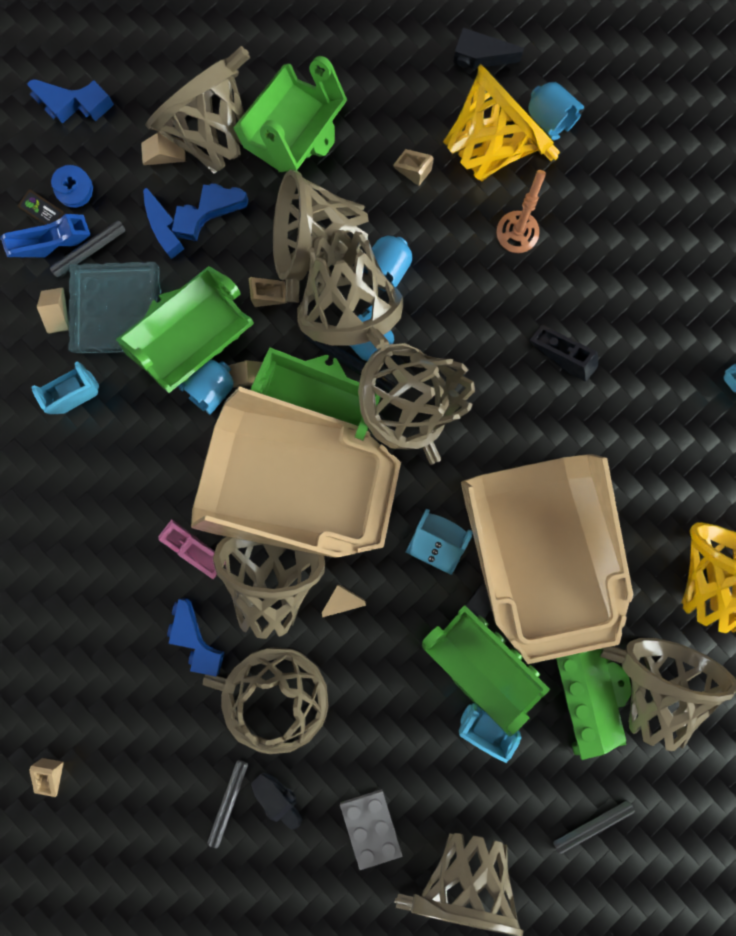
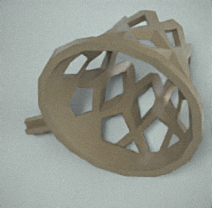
[145,46,250,174]
[273,169,368,303]
[297,230,403,351]
[358,343,475,465]
[213,537,325,639]
[600,638,736,751]
[202,647,329,754]
[395,833,523,936]

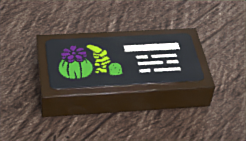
[17,189,66,225]

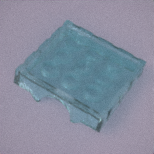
[69,262,161,353]

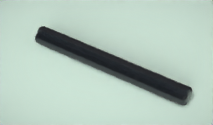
[304,334,397,393]

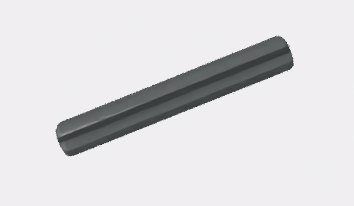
[50,221,125,277]
[207,760,248,848]
[553,801,635,854]

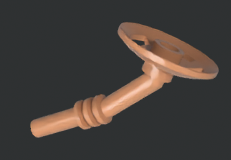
[496,170,546,253]

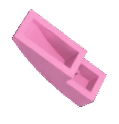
[158,519,225,579]

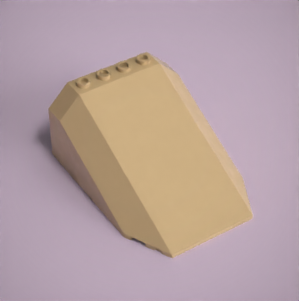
[191,387,401,558]
[461,454,633,664]

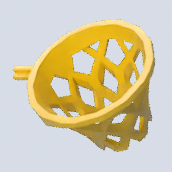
[443,64,560,182]
[681,523,736,633]

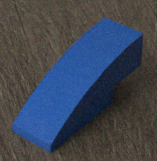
[143,188,184,259]

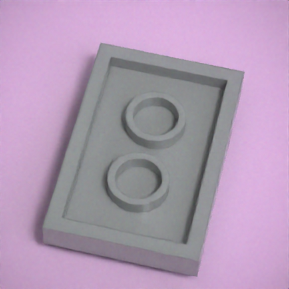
[340,789,402,870]

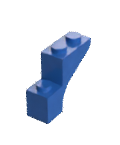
[27,79,114,124]
[172,184,249,241]
[0,214,90,257]
[167,598,224,677]

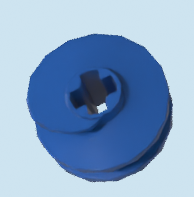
[51,165,93,208]

